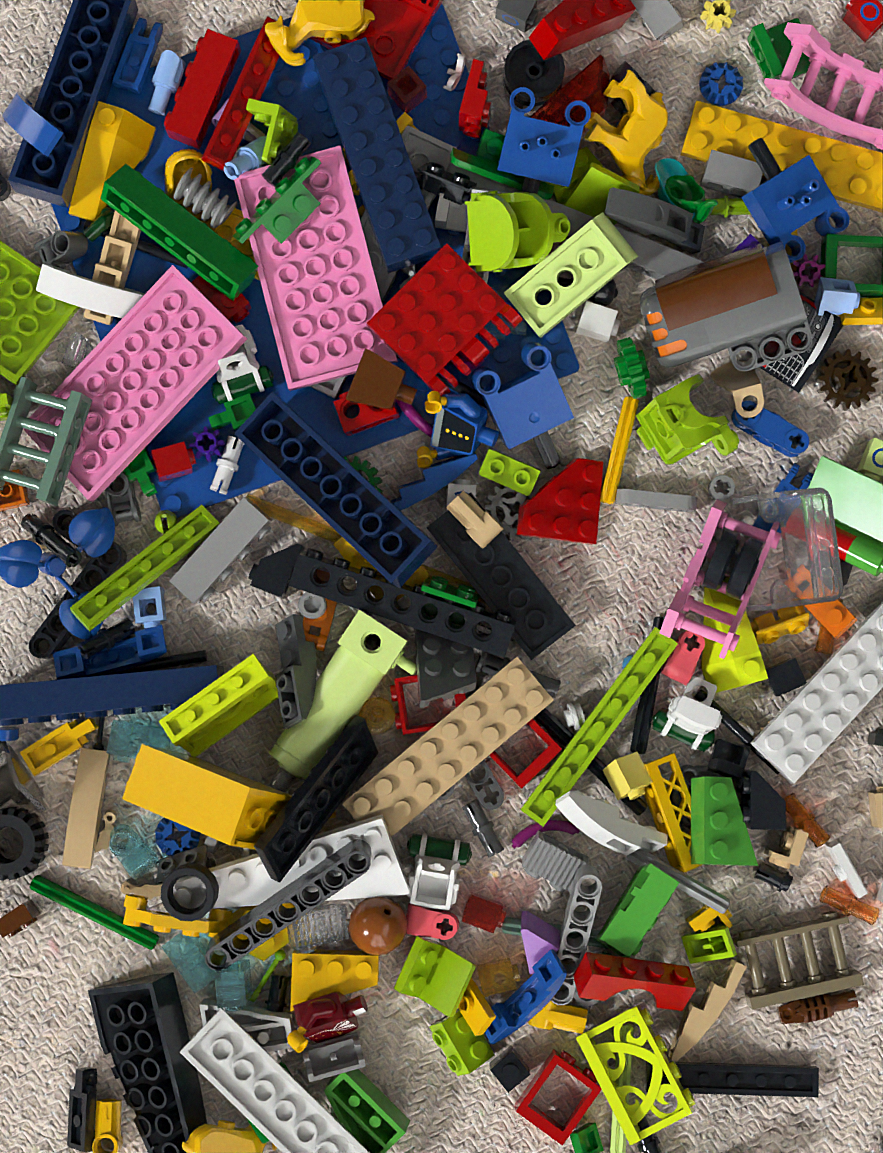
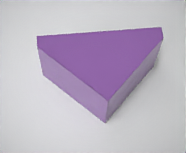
[521,911,560,975]

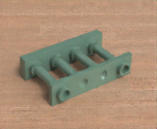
[0,376,92,506]

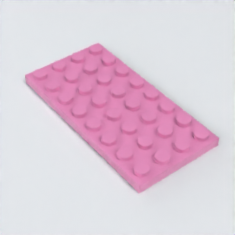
[234,146,398,391]
[23,265,247,502]

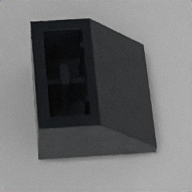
[736,769,786,830]

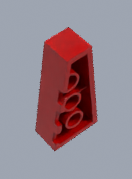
[528,0,636,60]

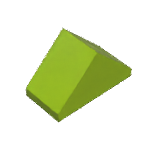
[681,922,737,964]

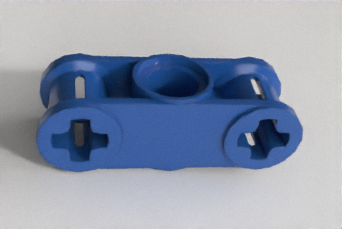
[731,400,809,457]

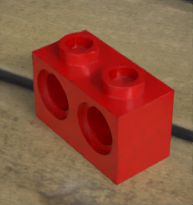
[333,391,400,436]

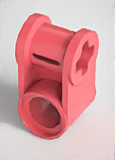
[661,631,705,686]
[406,903,459,940]

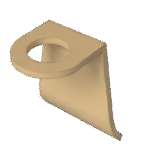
[710,361,764,418]

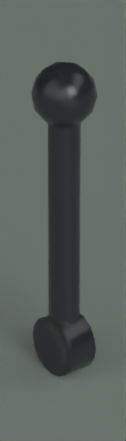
[93,717,105,751]

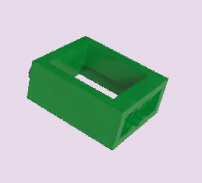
[820,234,883,298]

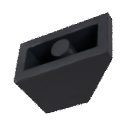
[248,543,305,599]

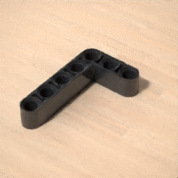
[29,509,127,659]

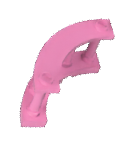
[764,22,883,150]
[659,499,782,659]

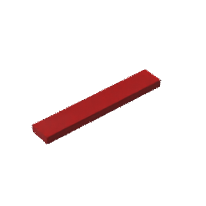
[201,16,280,171]

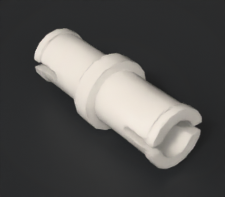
[210,436,244,495]

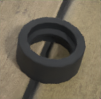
[161,863,219,922]

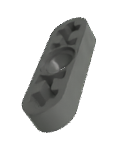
[465,760,504,810]

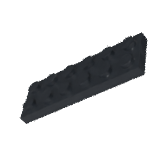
[426,492,576,660]
[254,715,379,883]

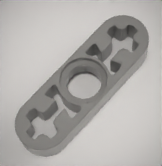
[616,489,697,512]

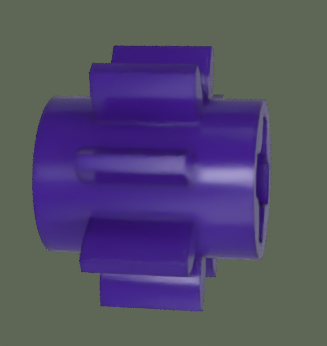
[189,426,226,463]

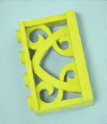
[159,654,279,757]
[576,1005,696,1146]

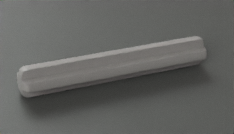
[626,849,730,914]

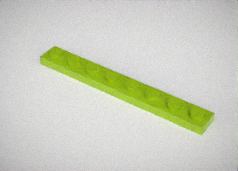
[520,627,678,827]

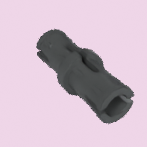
[462,799,504,858]

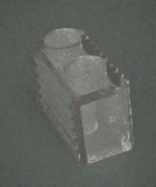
[287,902,351,953]

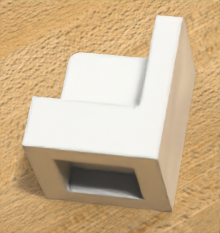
[435,193,471,233]

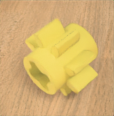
[700,0,736,33]

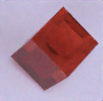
[387,66,427,114]
[461,892,506,934]

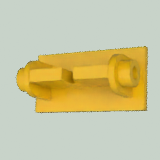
[750,603,809,645]

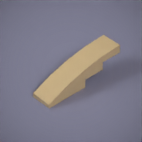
[83,211,141,325]
[62,748,110,869]
[667,958,747,1062]

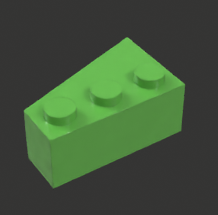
[691,776,758,866]
[595,863,680,958]
[324,1069,410,1153]

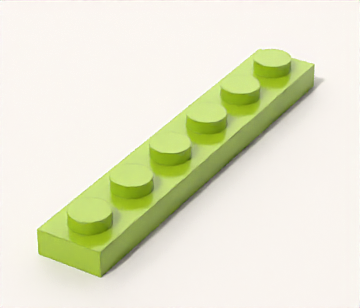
[70,505,220,632]

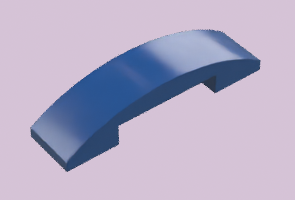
[2,92,63,157]
[53,625,167,680]
[485,949,567,1044]

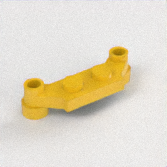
[123,894,233,937]

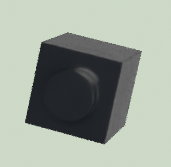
[489,1045,531,1093]

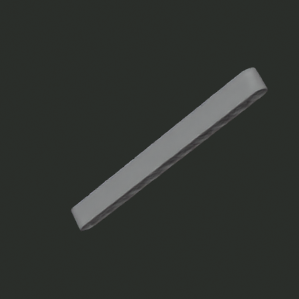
[441,162,704,279]

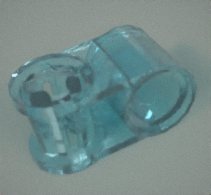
[109,824,159,880]

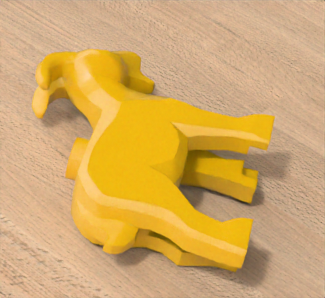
[265,0,375,66]
[584,70,668,196]
[182,1120,277,1153]

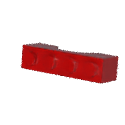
[573,952,696,1011]

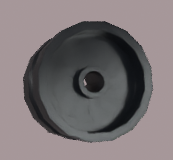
[503,40,565,111]
[702,528,764,601]

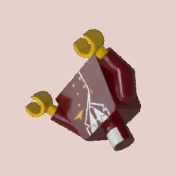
[287,992,368,1053]

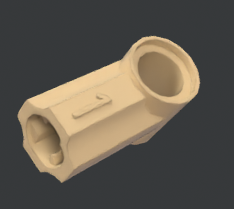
[446,490,504,548]

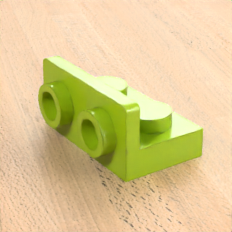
[479,448,541,496]

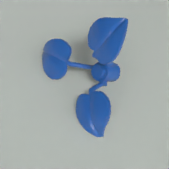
[0,507,115,640]

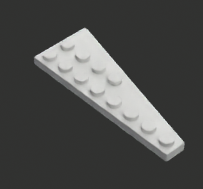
[173,814,410,909]

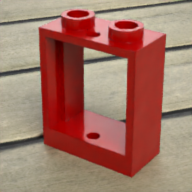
[390,675,466,735]
[489,718,562,789]
[514,1049,602,1146]

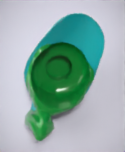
[655,158,718,224]

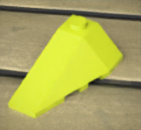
[701,576,768,693]

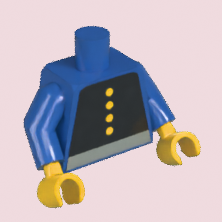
[417,390,499,468]

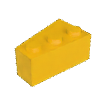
[290,949,380,1012]

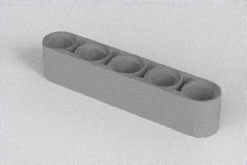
[551,865,602,1005]

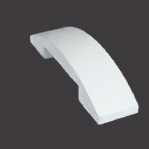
[36,263,145,318]

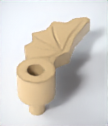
[95,809,117,853]
[120,880,163,900]

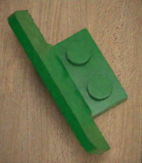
[450,129,554,200]

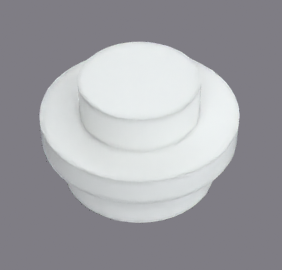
[563,703,585,731]

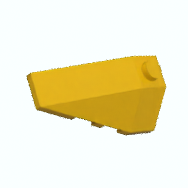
[68,101,156,222]

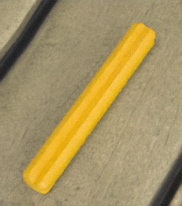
[600,396,639,504]

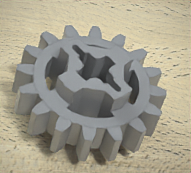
[484,486,538,541]

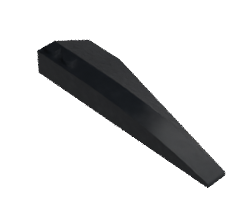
[88,972,207,1153]

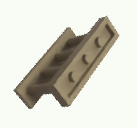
[732,911,864,1010]

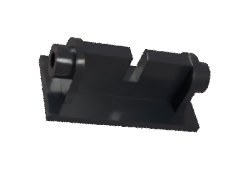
[417,162,477,205]

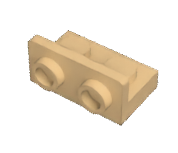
[763,827,809,869]

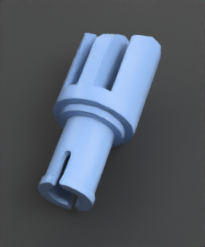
[148,50,186,116]
[224,136,267,179]

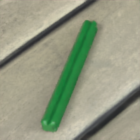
[29,875,159,950]

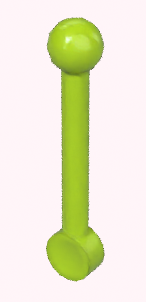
[249,950,286,1003]

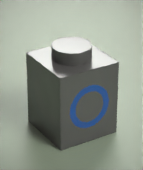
[495,0,540,32]

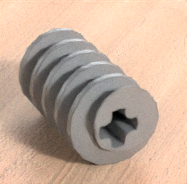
[174,168,237,228]

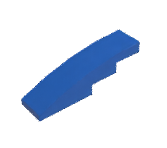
[390,453,478,511]

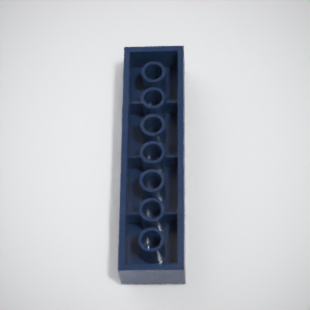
[8,0,138,208]
[313,37,441,274]
[234,392,438,588]
[0,665,224,726]

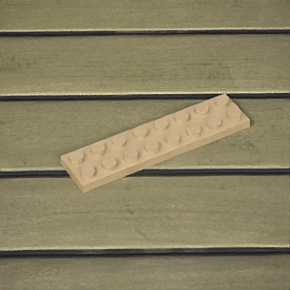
[342,657,554,837]

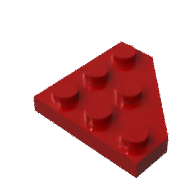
[517,458,603,545]

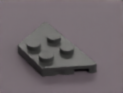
[414,628,476,708]

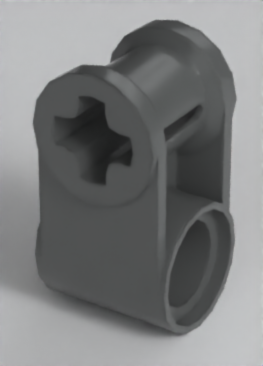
[34,230,88,269]
[105,472,141,527]

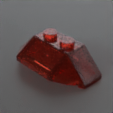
[530,55,610,135]

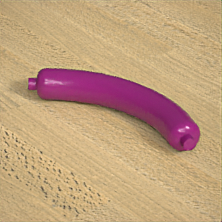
[396,400,433,438]
[512,819,580,849]

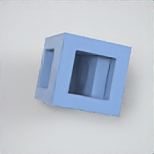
[814,277,860,316]
[133,586,167,629]

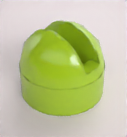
[154,510,177,534]

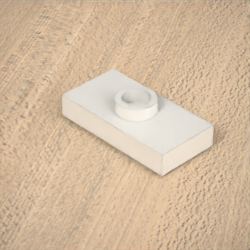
[825,841,868,898]

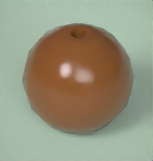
[348,897,407,956]

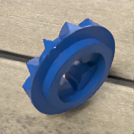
[699,62,743,106]
[155,817,201,856]

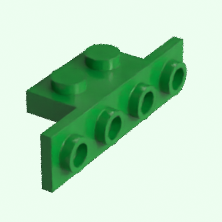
[233,156,321,244]

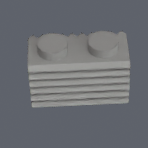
[522,830,589,892]

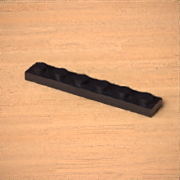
[645,1061,819,1098]

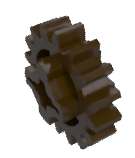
[815,349,879,411]

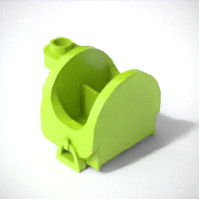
[465,190,570,272]
[635,374,739,465]

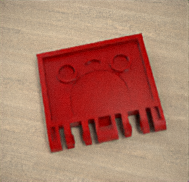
[310,0,443,84]
[367,243,523,397]

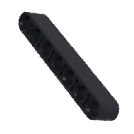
[205,839,371,971]

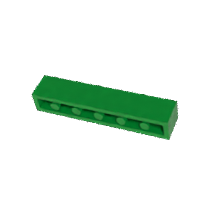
[101,164,259,301]

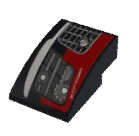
[759,291,843,393]

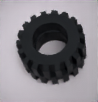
[0,807,49,881]

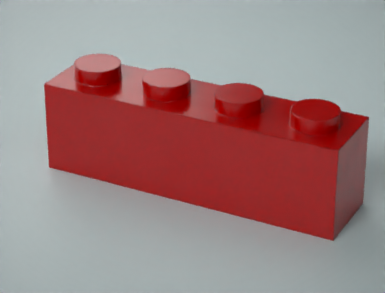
[164,28,241,150]

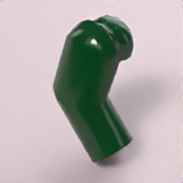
[83,207,115,242]

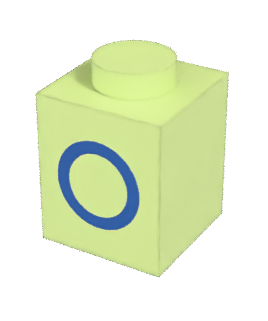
[857,437,883,482]

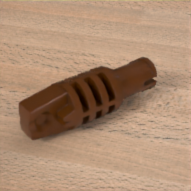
[777,989,858,1024]

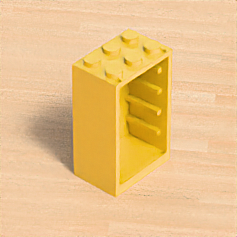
[122,744,292,850]

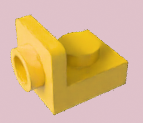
[685,905,733,932]

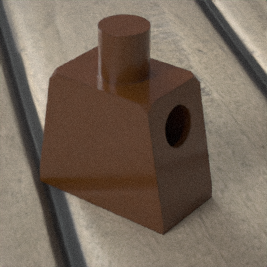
[346,348,418,410]

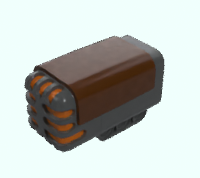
[640,241,813,371]

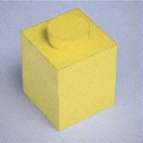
[603,752,653,800]

